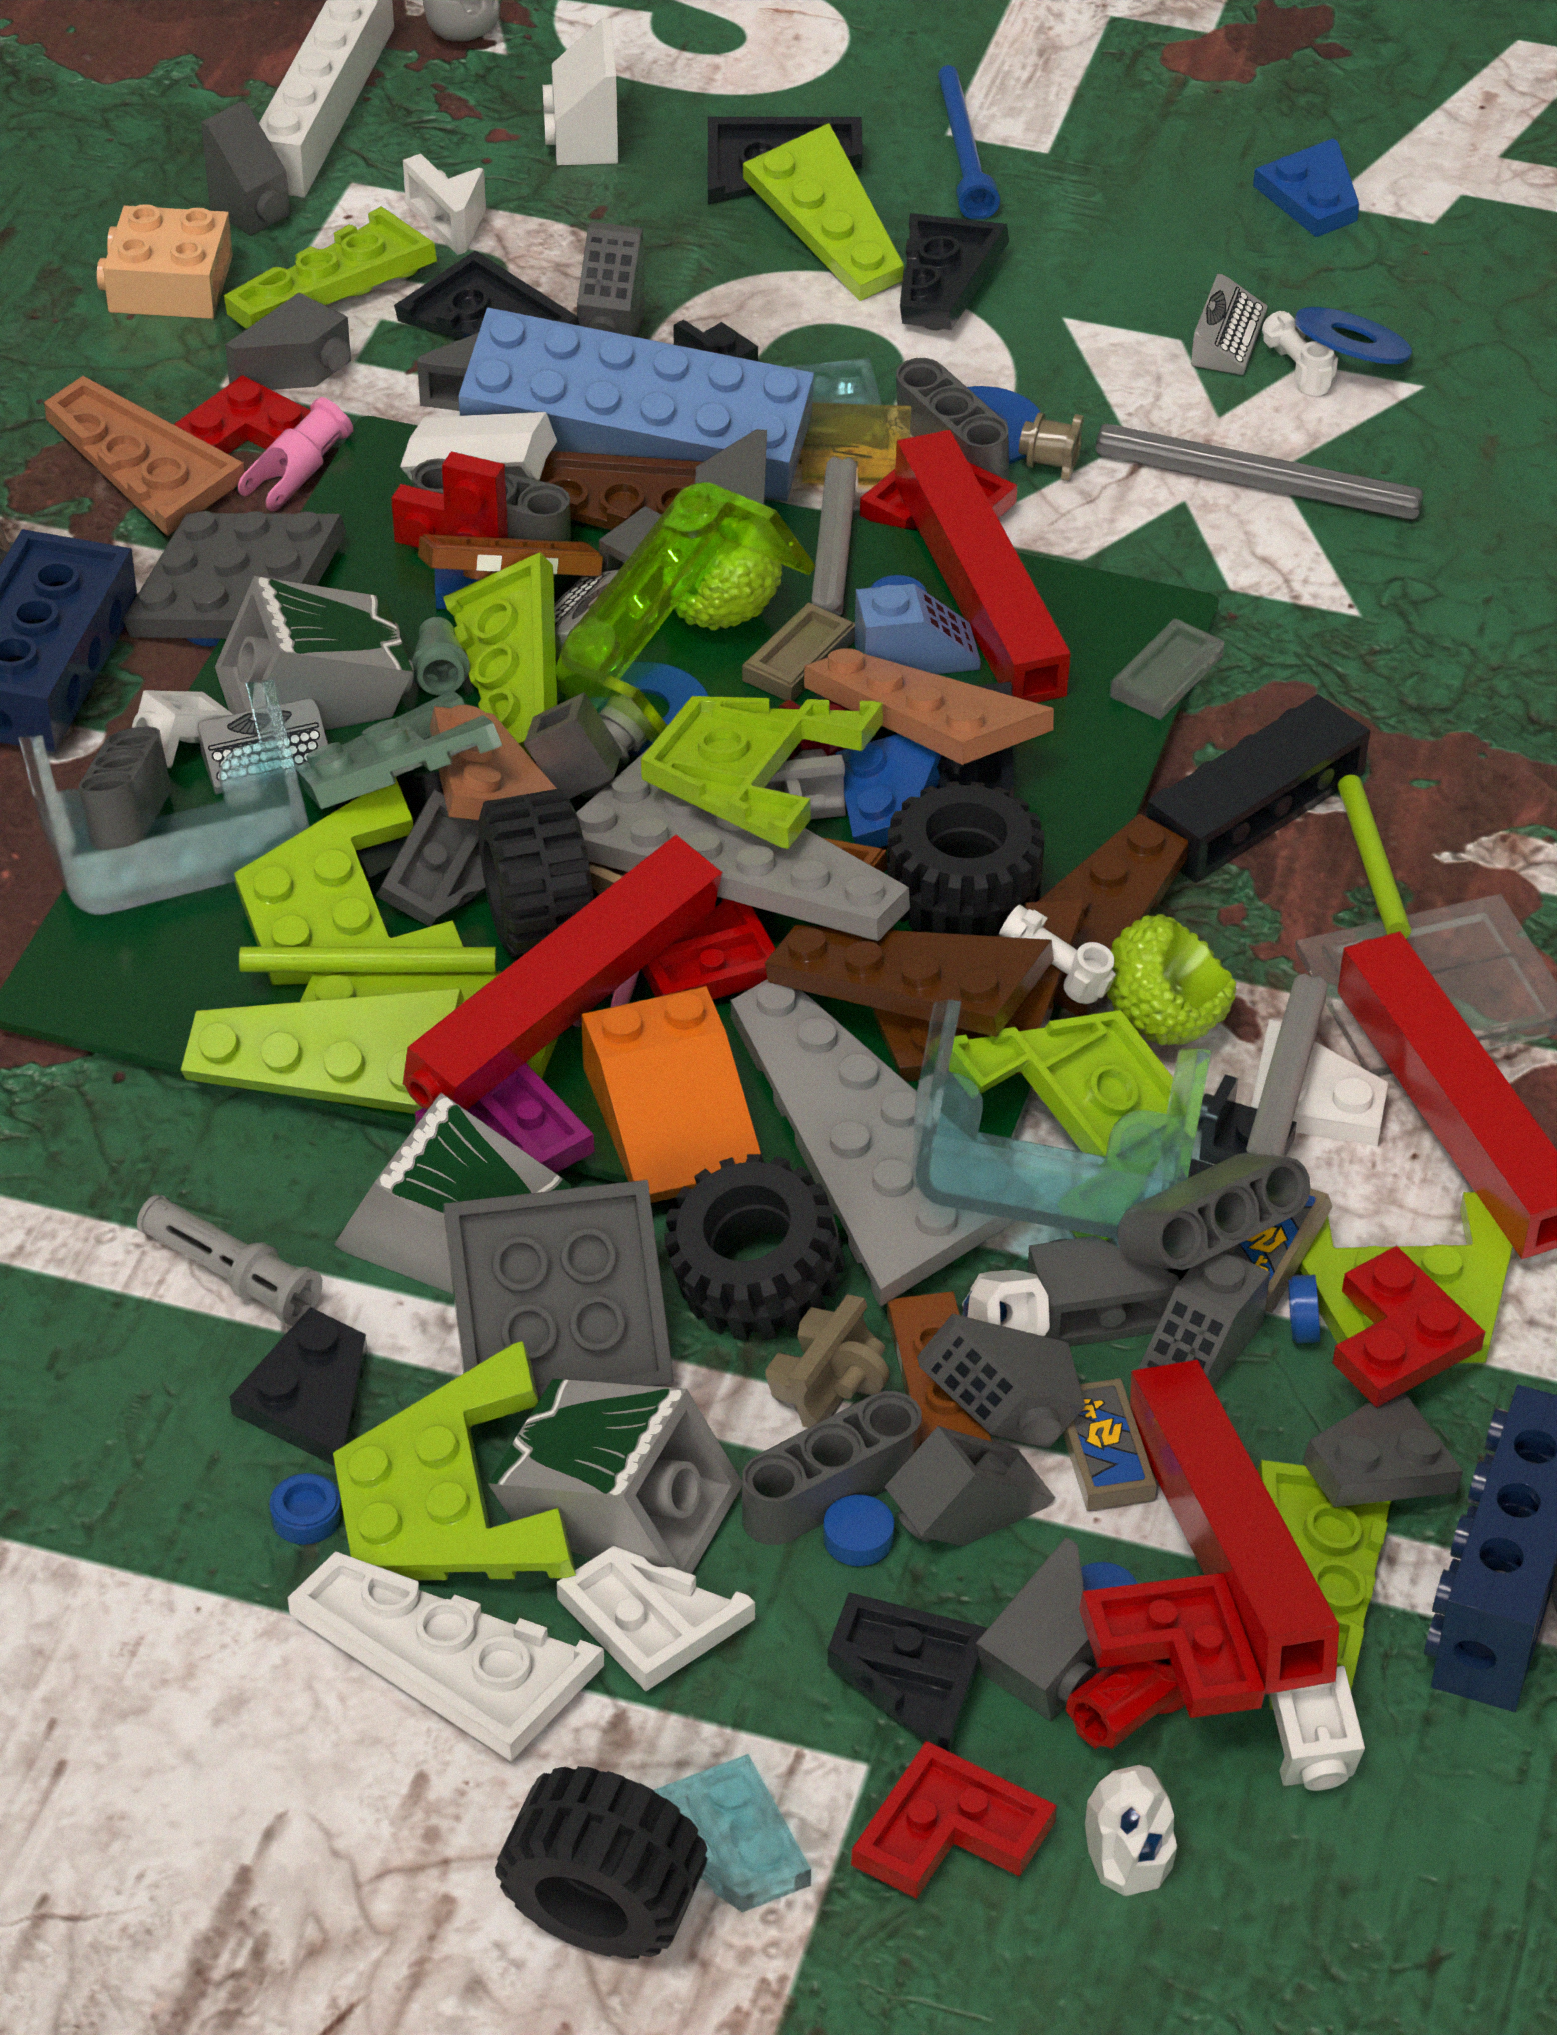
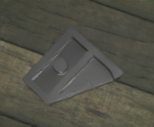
[376,789,486,927]
[1303,1392,1463,1507]

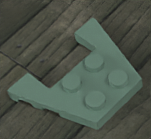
[295,690,503,809]

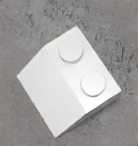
[542,18,618,166]

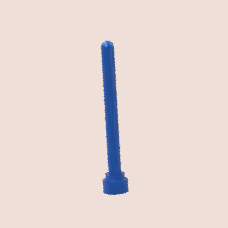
[938,65,1000,220]

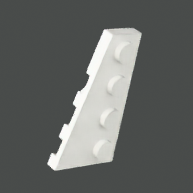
[288,1551,604,1762]

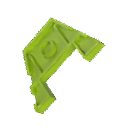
[641,696,883,849]
[234,777,463,985]
[936,1010,1197,1241]
[1295,1192,1513,1363]
[333,1341,576,1580]

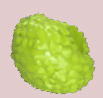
[664,509,782,631]
[1107,914,1237,1046]

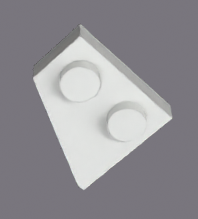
[1251,1019,1388,1146]
[557,1546,755,1691]

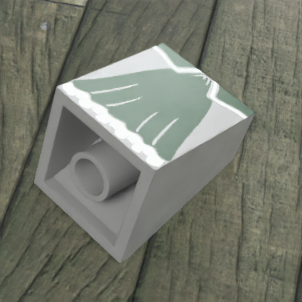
[215,576,414,731]
[334,1093,572,1294]
[488,1378,742,1574]

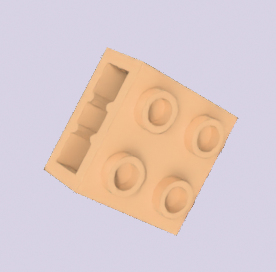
[97,204,233,319]

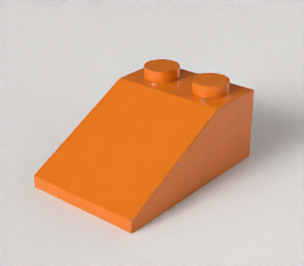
[581,986,761,1203]

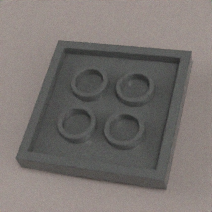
[123,511,347,639]
[443,1180,674,1400]

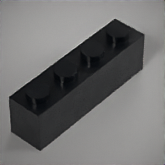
[1146,694,1370,883]

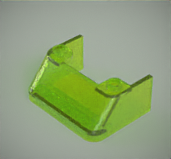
[556,482,816,742]

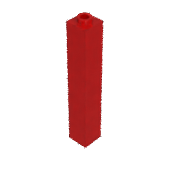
[894,430,1071,703]
[402,834,723,1110]
[1337,931,1557,1259]
[1130,1360,1340,1695]

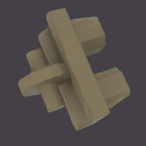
[765,1294,890,1428]

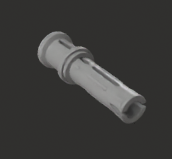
[137,1194,323,1326]

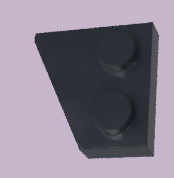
[229,1307,368,1466]
[827,1592,988,1752]

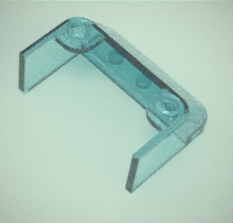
[19,679,309,915]
[912,999,1212,1239]

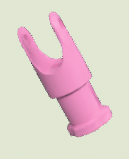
[238,397,354,512]

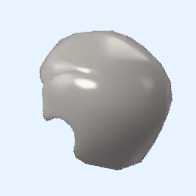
[423,0,501,42]

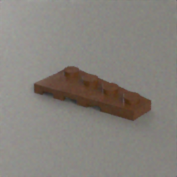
[539,451,703,530]
[997,813,1189,1016]
[765,925,1054,1037]

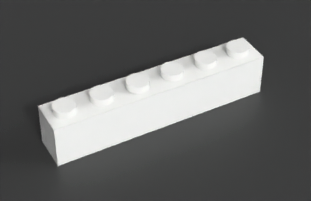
[259,0,394,198]

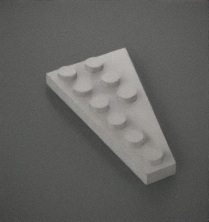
[576,747,910,941]
[731,979,1033,1307]

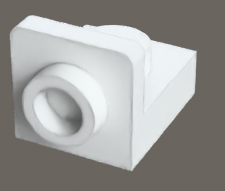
[132,690,233,768]
[1270,1666,1365,1791]

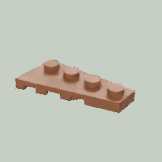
[44,376,245,536]
[804,649,1054,765]

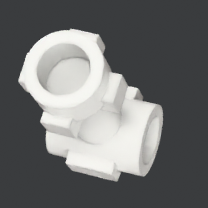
[1262,311,1338,396]
[998,905,1116,1004]

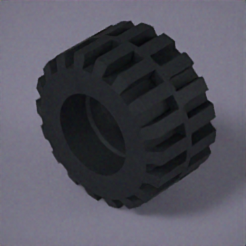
[887,781,1045,936]
[478,788,593,957]
[664,1154,845,1341]
[495,1766,708,1959]

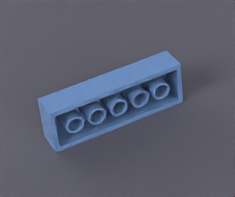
[458,307,814,502]

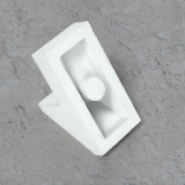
[403,154,486,255]

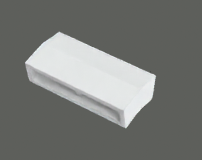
[400,412,557,482]

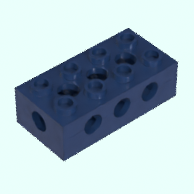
[0,529,137,752]
[1424,1384,1557,1713]

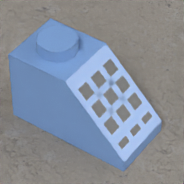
[854,584,981,674]

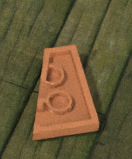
[430,705,557,820]

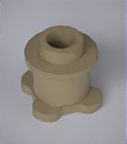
[1018,412,1084,481]

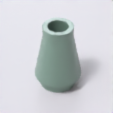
[411,617,470,695]

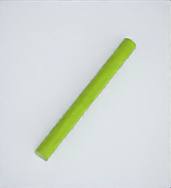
[1338,775,1411,939]
[239,947,496,973]

